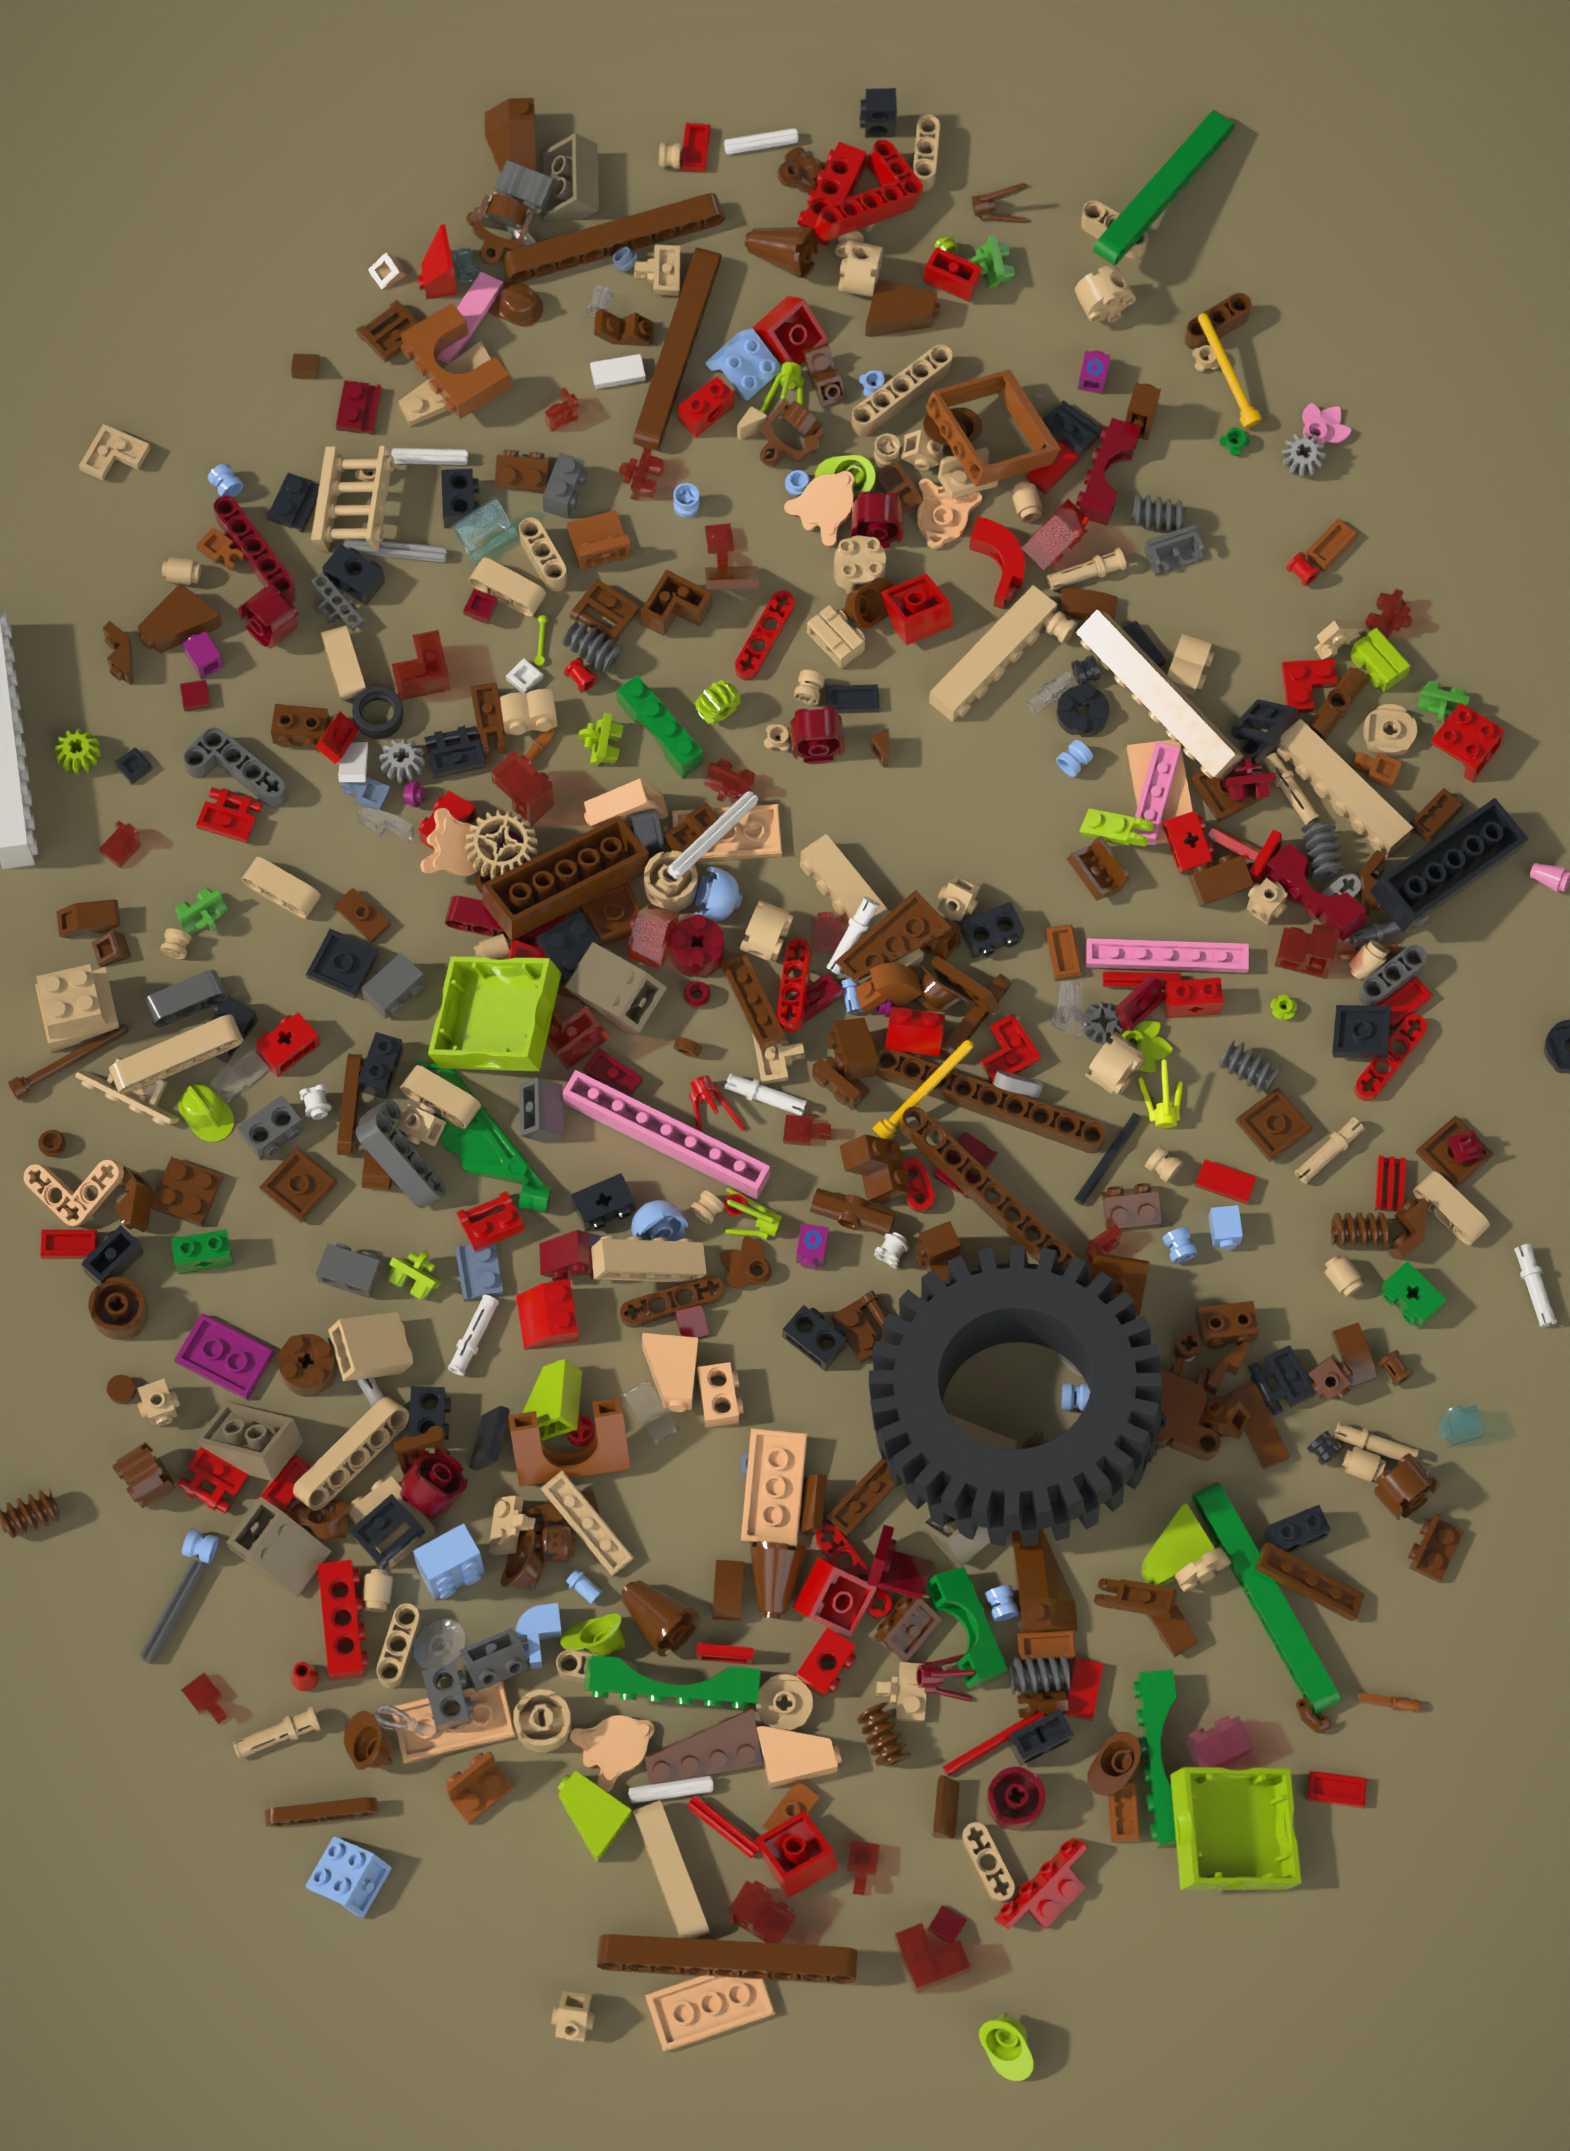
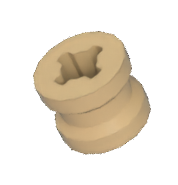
[659,142,681,169]
[835,231,863,259]
[1045,611,1078,644]
[160,928,191,959]
[690,1190,725,1225]

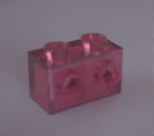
[1185,1716,1254,1768]

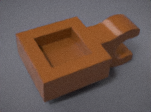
[1351,752,1402,788]

